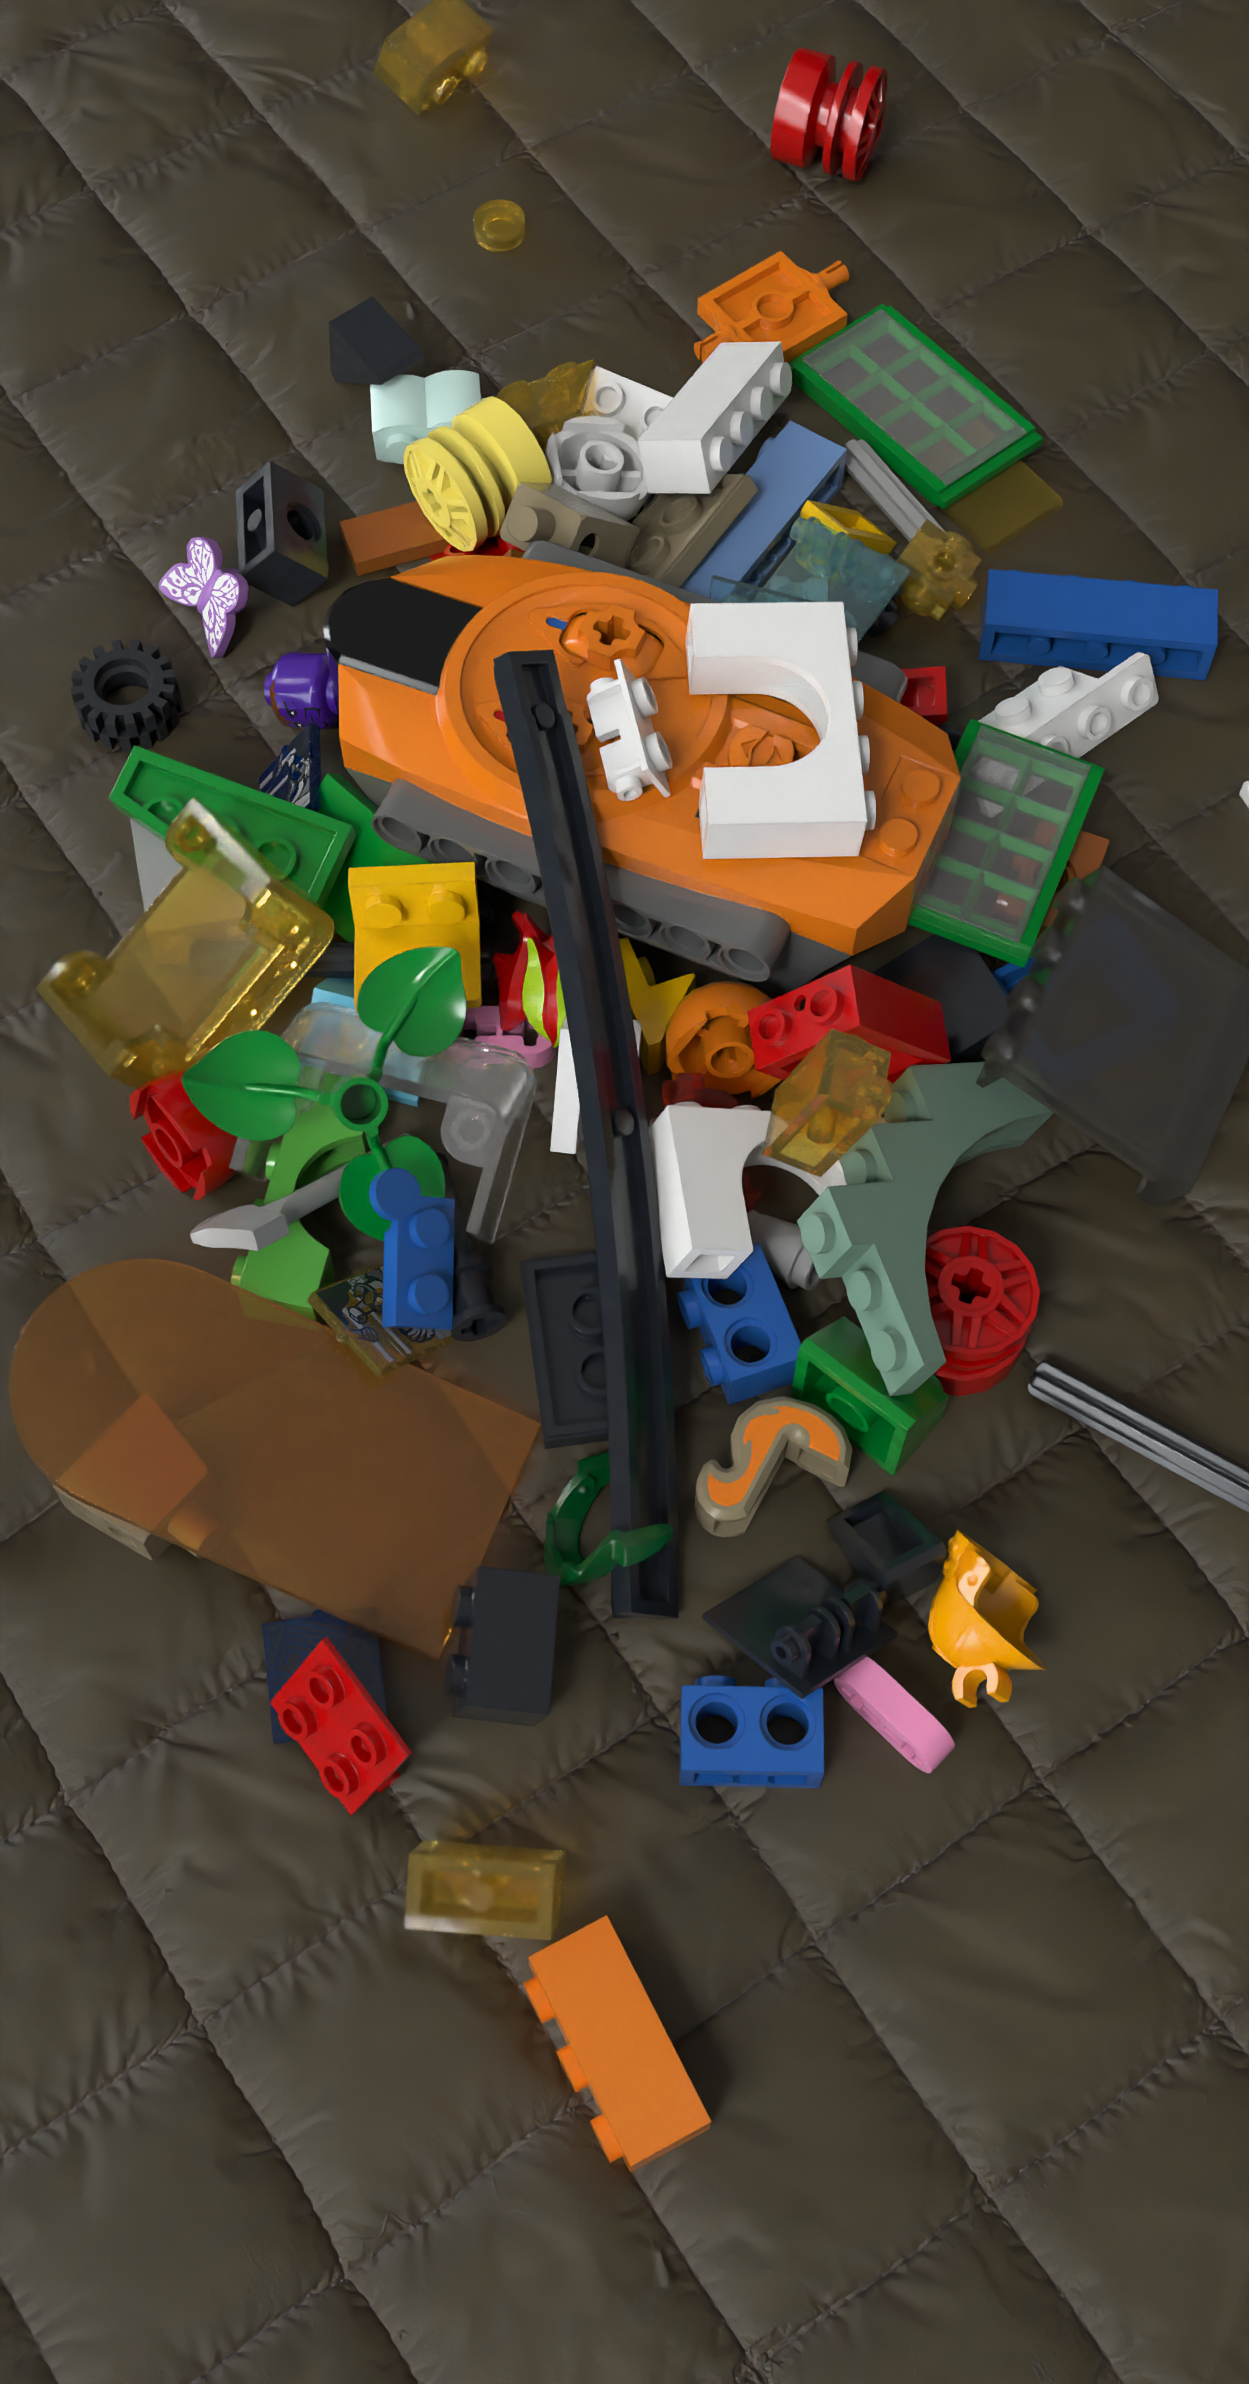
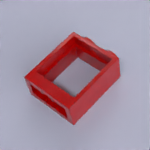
[747,964,951,1103]

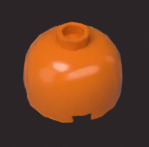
[665,980,781,1105]

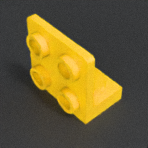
[348,862,482,1012]

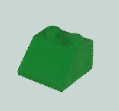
[790,1316,949,1477]

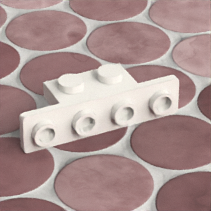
[969,652,1159,819]

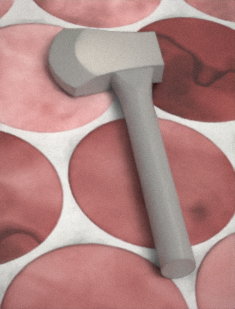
[190,1133,410,1251]

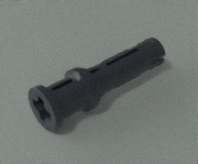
[435,1152,508,1342]

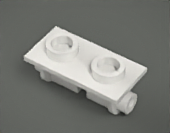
[586,658,672,801]

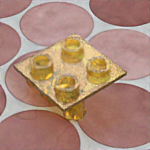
[496,359,596,454]

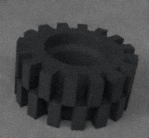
[70,639,182,752]

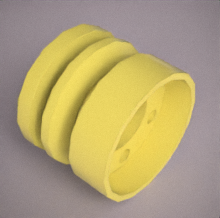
[403,396,552,552]

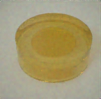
[473,199,526,252]

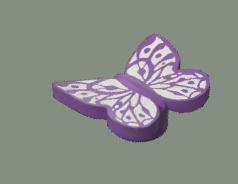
[159,537,249,658]

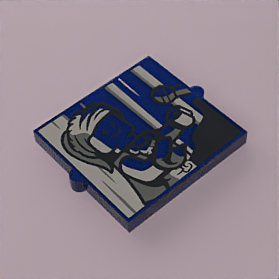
[259,722,321,812]

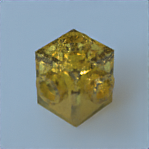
[889,519,982,621]

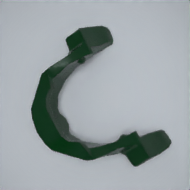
[543,1452,673,1587]

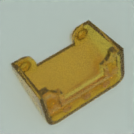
[35,797,335,1089]

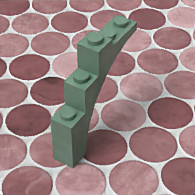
[797,1060,1054,1397]

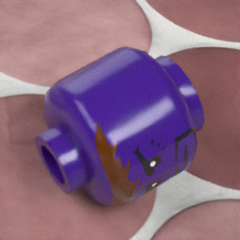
[264,652,342,730]

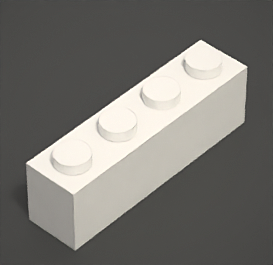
[638,342,792,494]

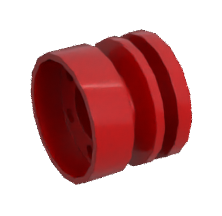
[770,47,888,182]
[925,1226,1040,1396]

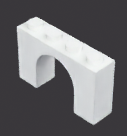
[685,602,876,859]
[649,1102,886,1282]

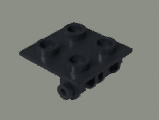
[702,1556,898,1699]

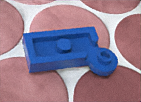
[369,1167,455,1331]

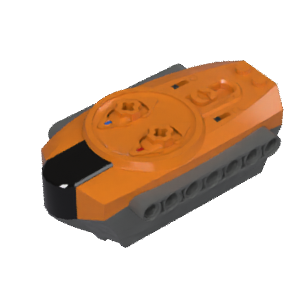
[323,541,961,996]

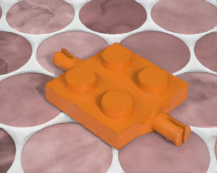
[694,251,849,363]

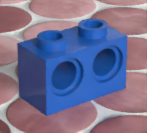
[677,1242,801,1405]
[679,1676,824,1788]

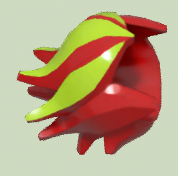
[492,911,566,1048]

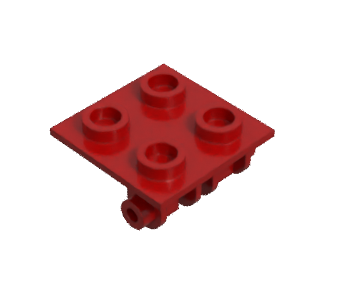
[270,1637,412,1816]

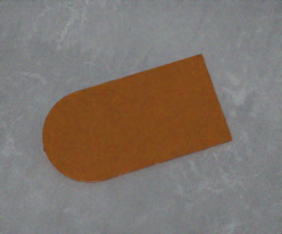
[9,1259,541,1662]

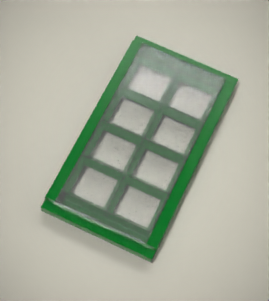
[788,303,1043,510]
[909,719,1105,968]

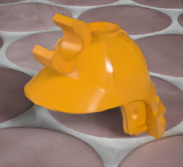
[928,1529,1047,1708]

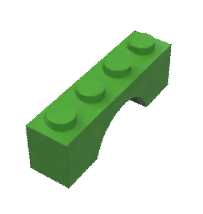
[231,1066,379,1333]

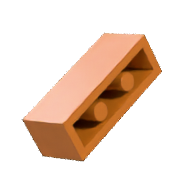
[523,1915,711,2173]

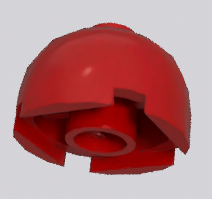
[129,1070,250,1201]

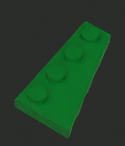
[109,745,357,942]

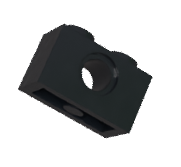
[235,461,329,607]

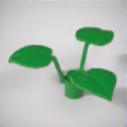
[182,947,466,1241]

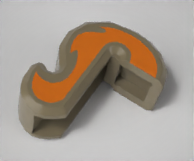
[694,1396,853,1537]

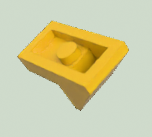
[619,937,696,1075]

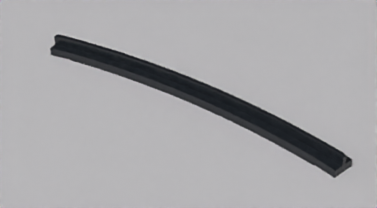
[493,650,679,1620]

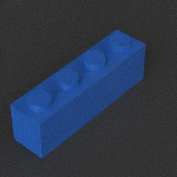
[978,569,1218,680]

